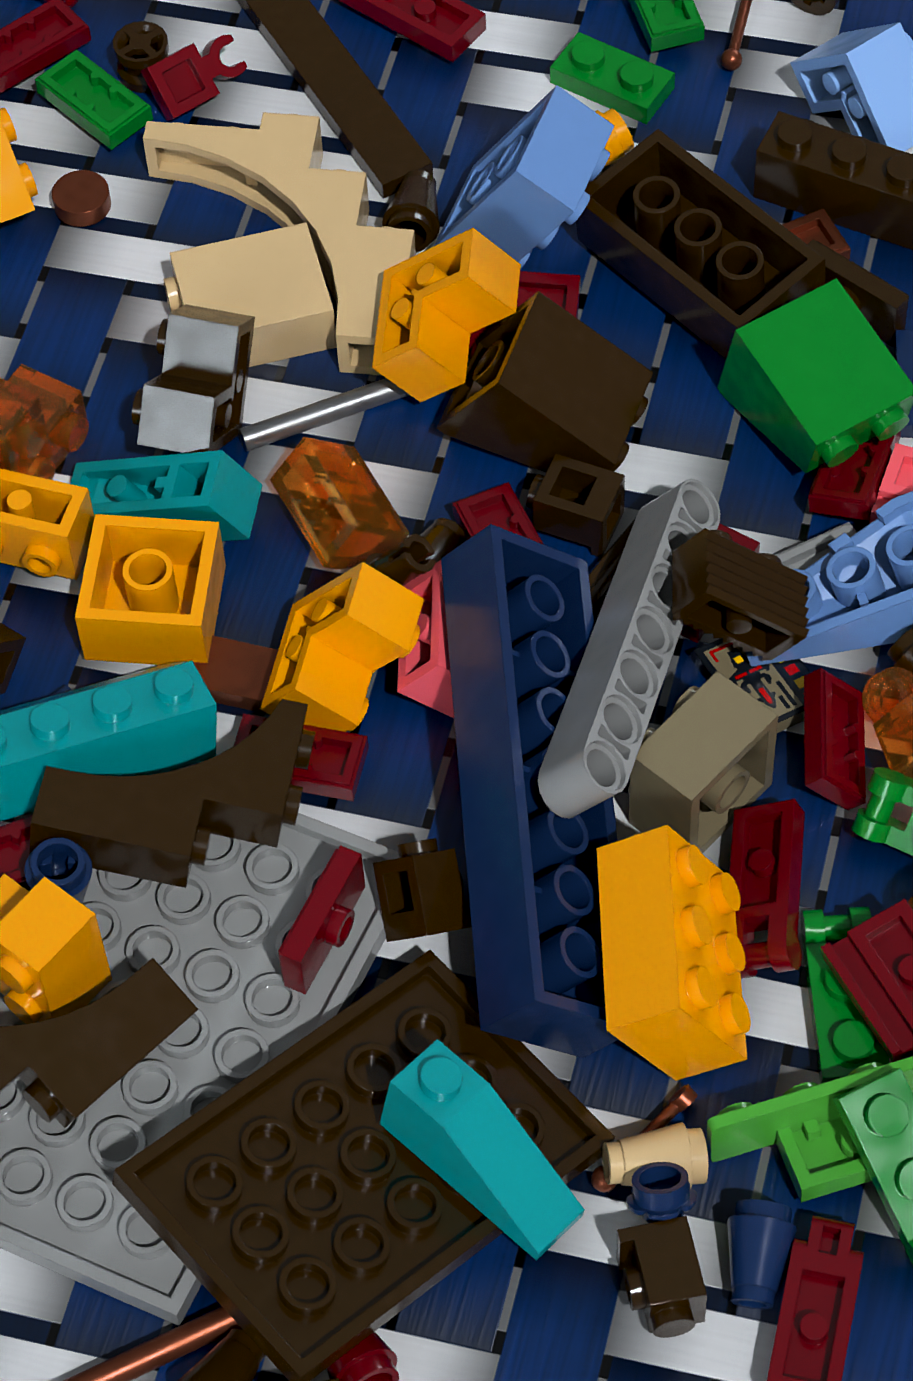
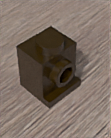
[526,454,625,558]
[373,838,472,942]
[616,1216,707,1338]

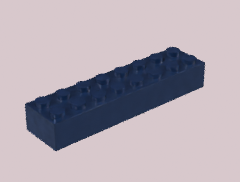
[441,524,619,1058]

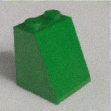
[717,278,913,473]

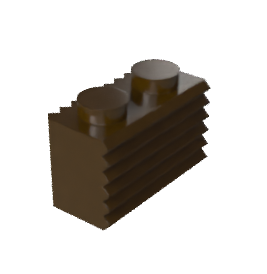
[672,528,809,661]

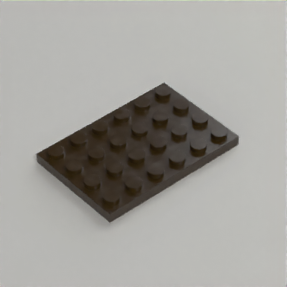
[112,950,615,1381]

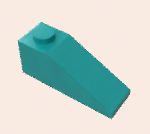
[70,450,263,541]
[380,1039,585,1261]

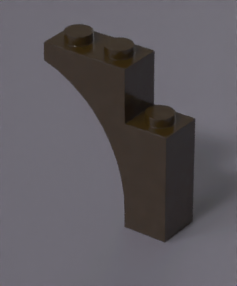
[29,699,316,888]
[0,958,198,1128]

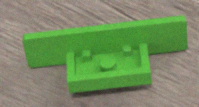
[706,1056,913,1203]

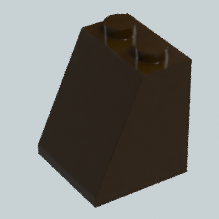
[436,291,653,472]

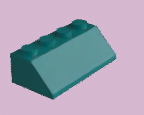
[0,661,217,821]

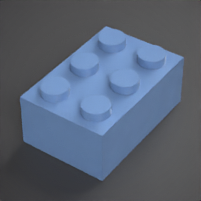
[434,85,615,269]

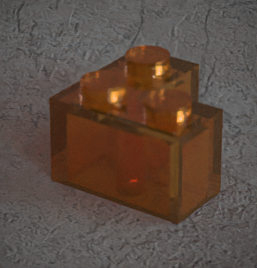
[0,364,89,480]

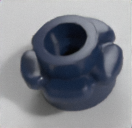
[627,1162,697,1223]

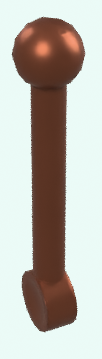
[720,0,752,71]
[591,1084,698,1193]

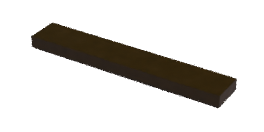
[237,0,433,198]

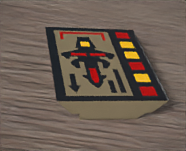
[694,638,810,733]

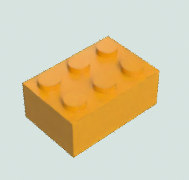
[596,825,751,1081]

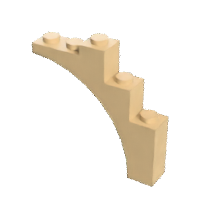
[143,112,416,376]

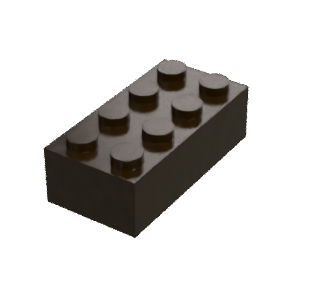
[576,129,825,359]

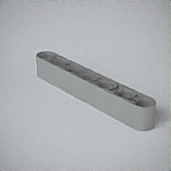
[537,479,721,819]

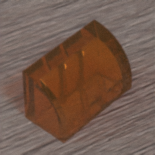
[270,437,409,569]

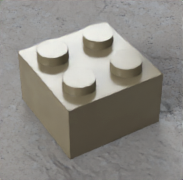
[628,671,778,854]

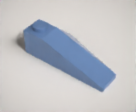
[746,491,913,667]

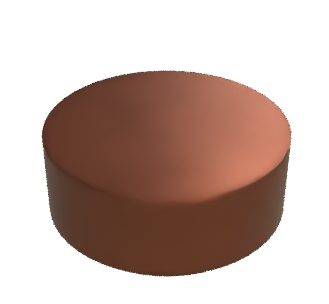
[52,170,111,227]

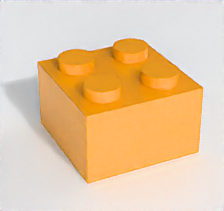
[75,514,226,665]

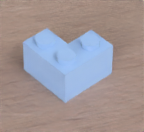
[790,22,913,152]

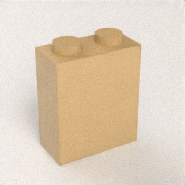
[163,222,337,367]

